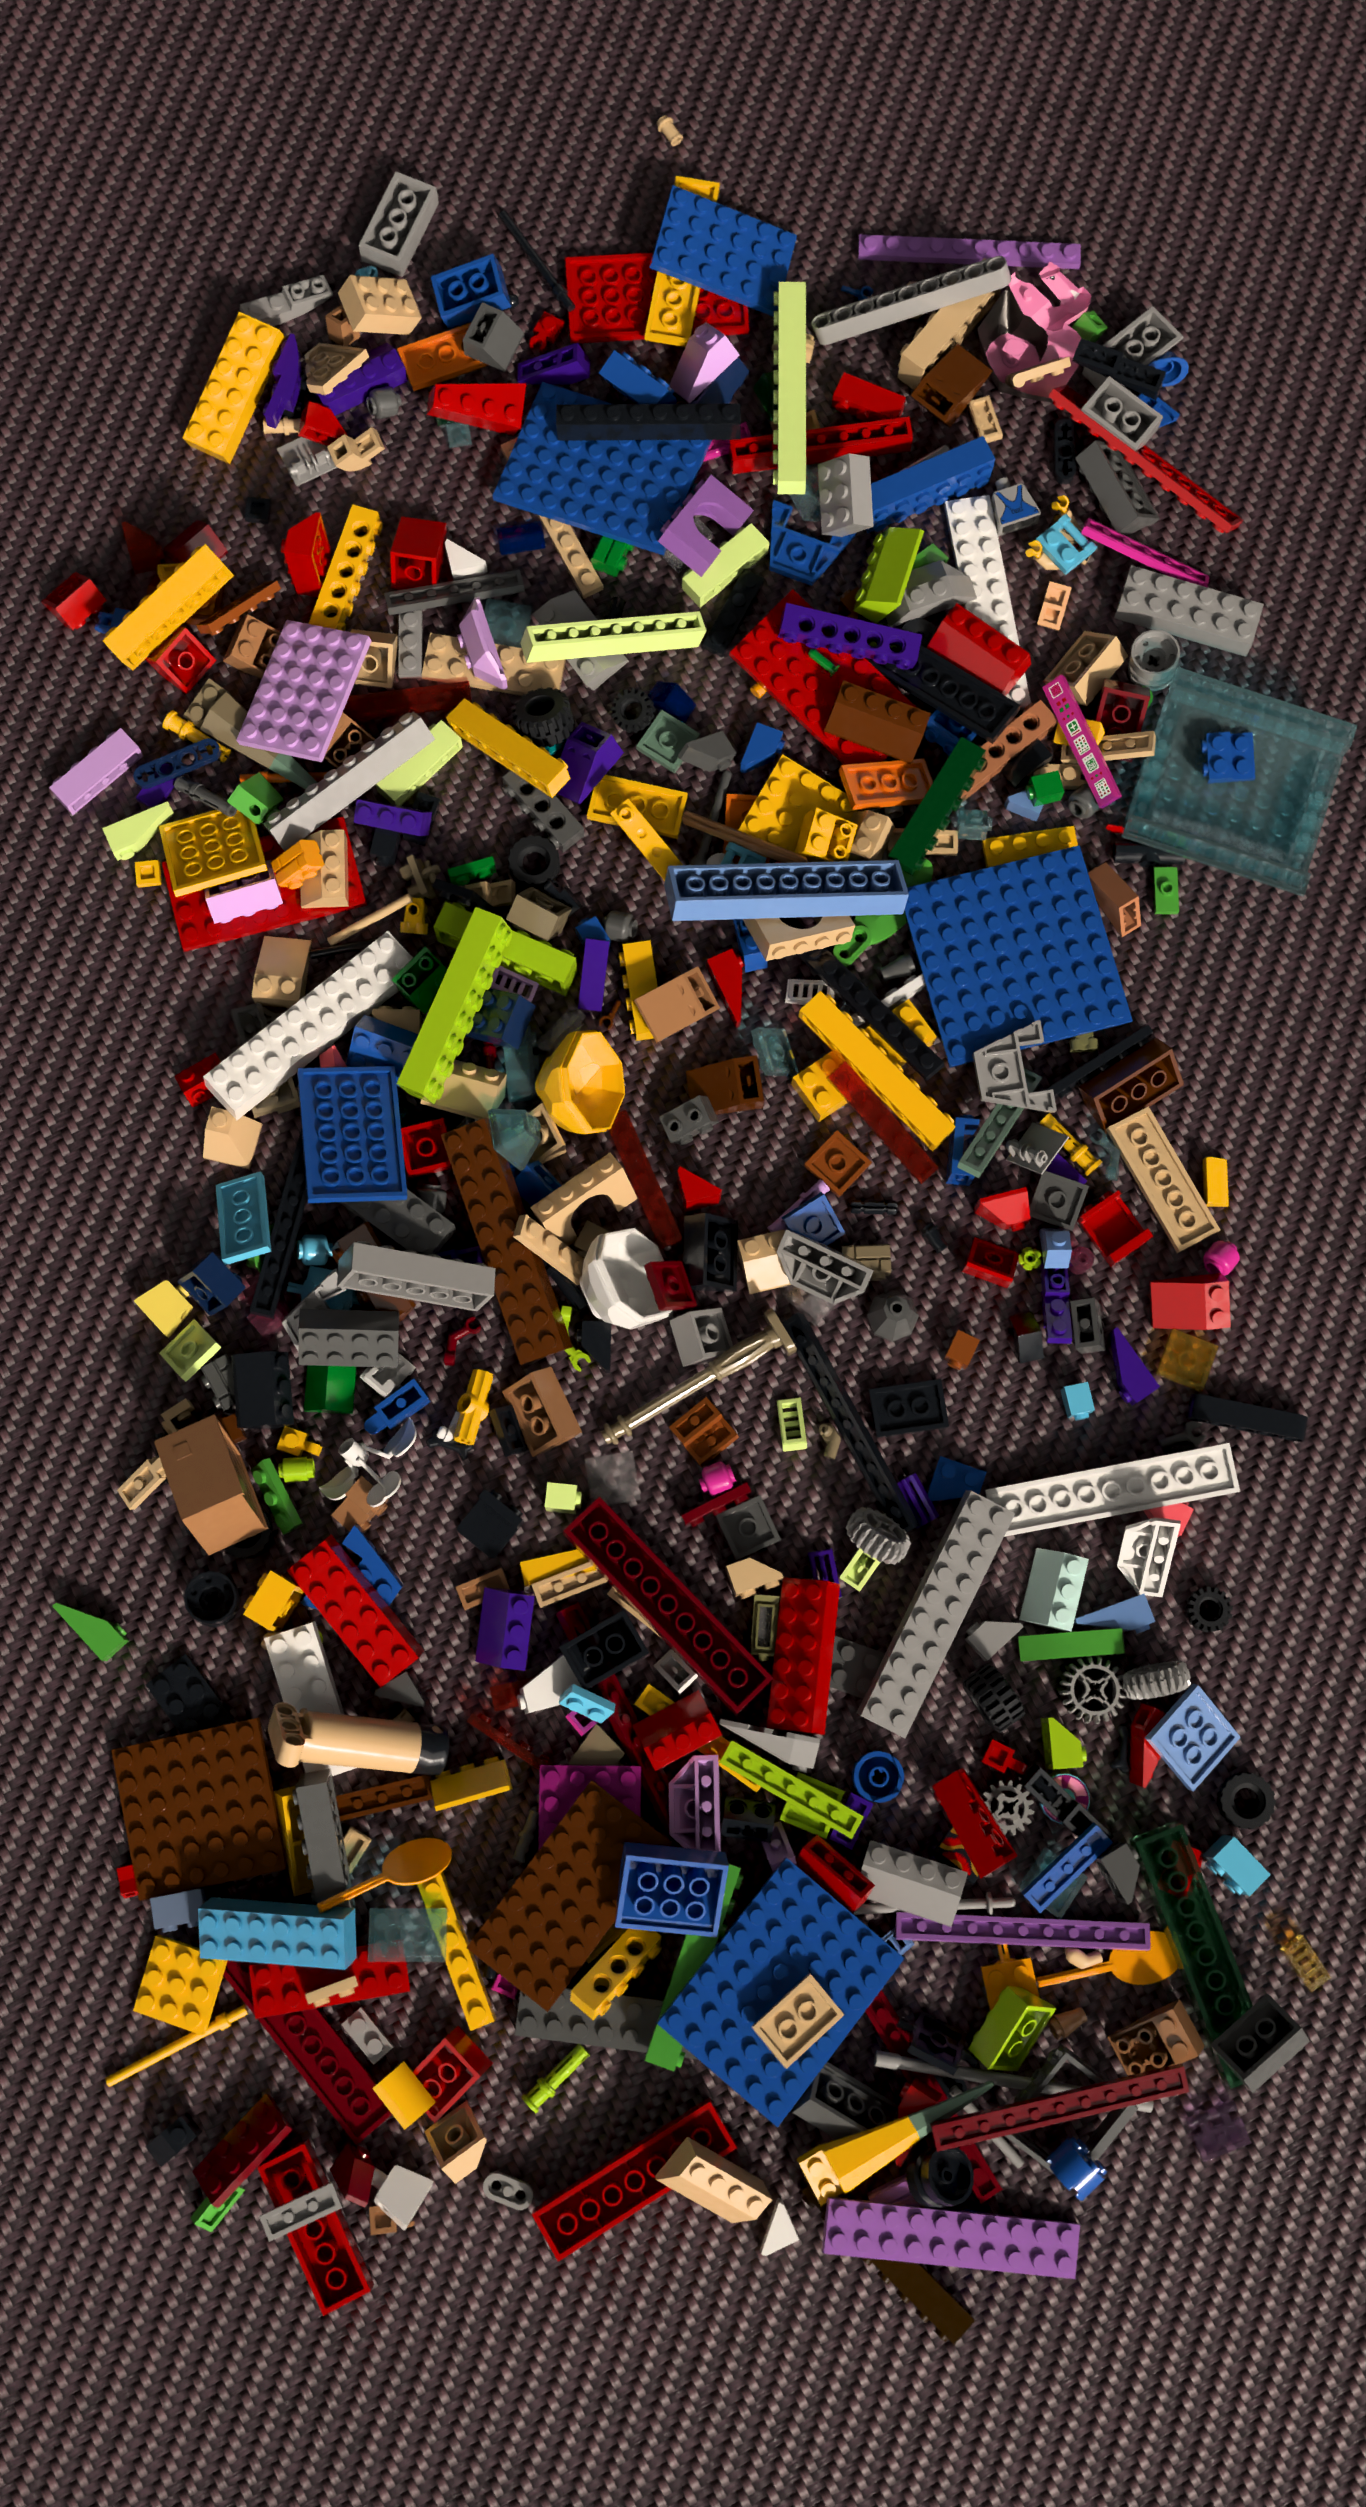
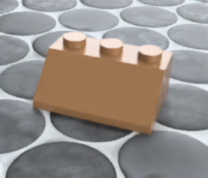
[502,1367,582,1457]

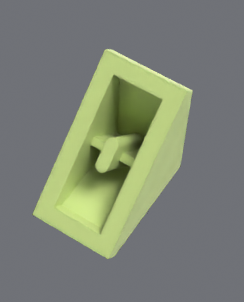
[839,1548,880,1592]

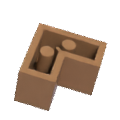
[331,1476,389,1534]

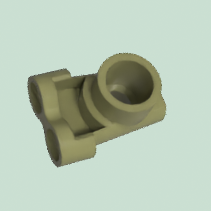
[1069,1032,1098,1053]

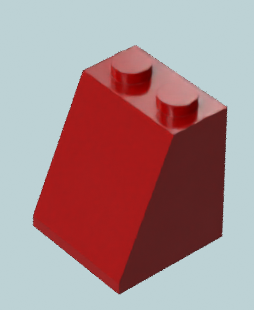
[390,516,447,590]

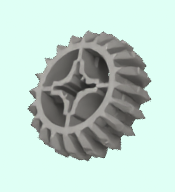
[846,1507,911,1564]
[1059,1656,1127,1724]
[1122,1661,1191,1700]

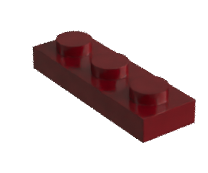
[681,1482,751,1528]

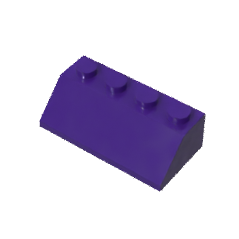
[313,343,408,416]

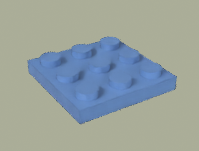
[1145,1684,1241,1792]

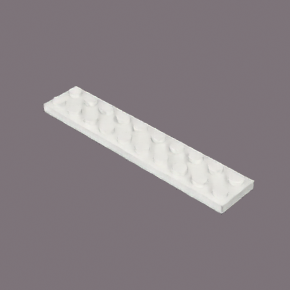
[944,495,1031,710]
[985,1443,1240,1537]

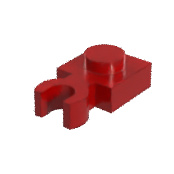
[530,311,564,354]

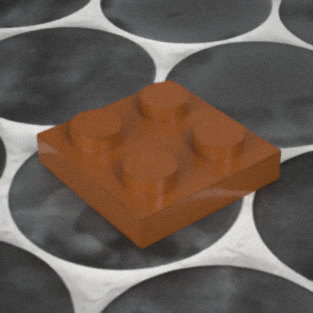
[804,1130,872,1198]

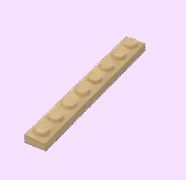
[501,437,604,599]

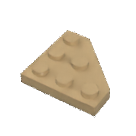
[305,343,369,395]

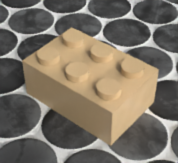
[338,275,422,335]

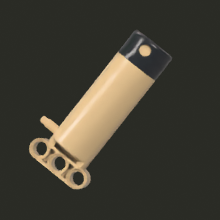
[268,1702,449,1776]

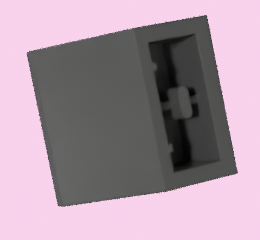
[463,302,524,372]

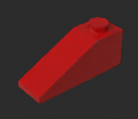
[706,948,744,1028]
[896,2077,942,2167]

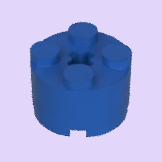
[852,1751,904,1803]
[1045,2137,1108,2201]

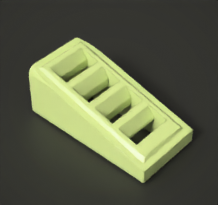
[777,1397,807,1452]

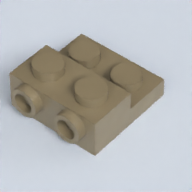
[252,1074,300,1118]

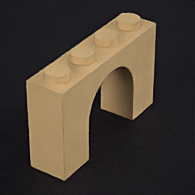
[743,916,855,961]
[530,1153,638,1246]

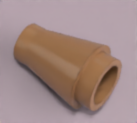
[1048,2007,1087,2040]

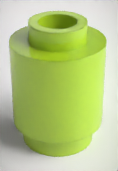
[278,1456,315,1483]

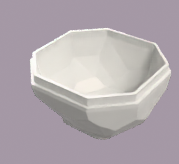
[580,1228,672,1330]

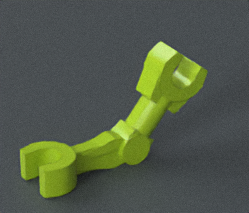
[561,1306,591,1372]

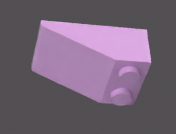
[669,323,739,403]

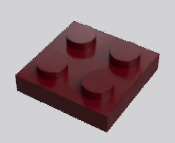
[644,1261,697,1311]

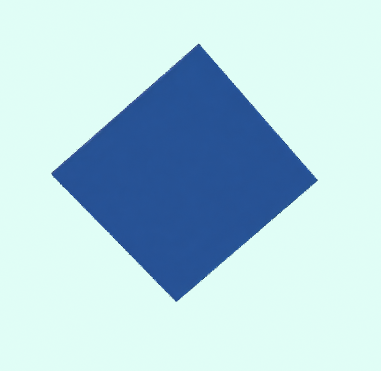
[904,845,1133,1068]

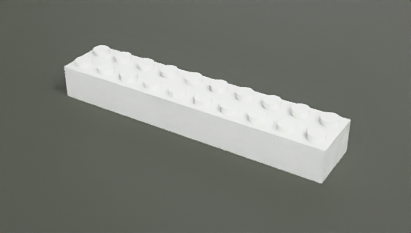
[203,931,413,1120]

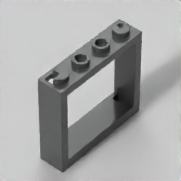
[1005,2043,1138,2190]

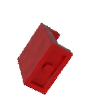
[1077,1190,1153,1267]

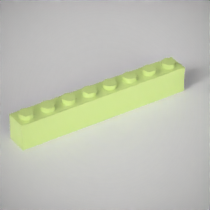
[520,611,706,663]

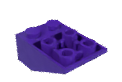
[557,722,624,804]

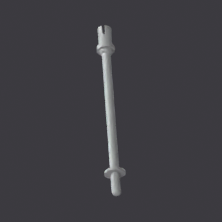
[853,1892,1016,1915]

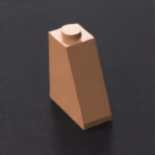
[1088,862,1141,937]

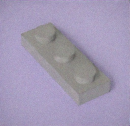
[398,610,423,679]
[259,2181,343,2242]

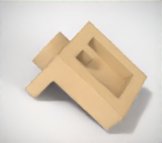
[161,1398,195,1434]

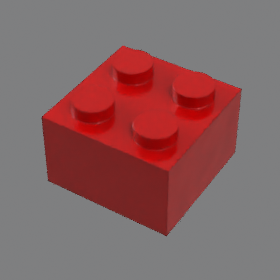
[401,1118,452,1178]

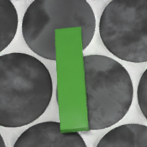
[1018,1628,1125,1661]

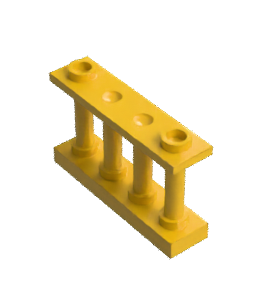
[610,798,683,881]

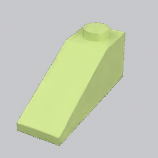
[102,801,174,860]

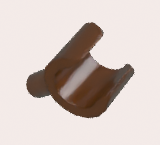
[599,1000,621,1031]

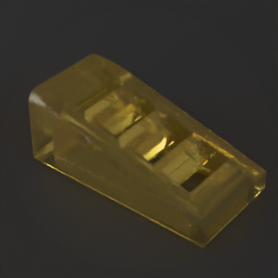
[1279,1935,1331,1993]

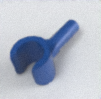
[841,285,873,301]

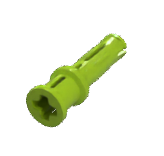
[521,2044,590,2114]

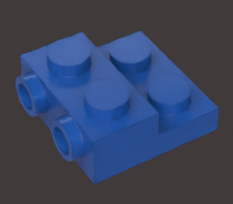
[924,710,977,756]
[1201,732,1255,784]

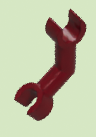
[444,1317,482,1366]

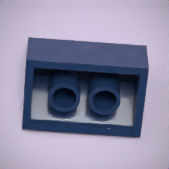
[675,357,750,404]

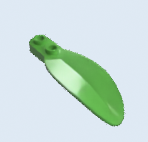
[832,859,933,967]

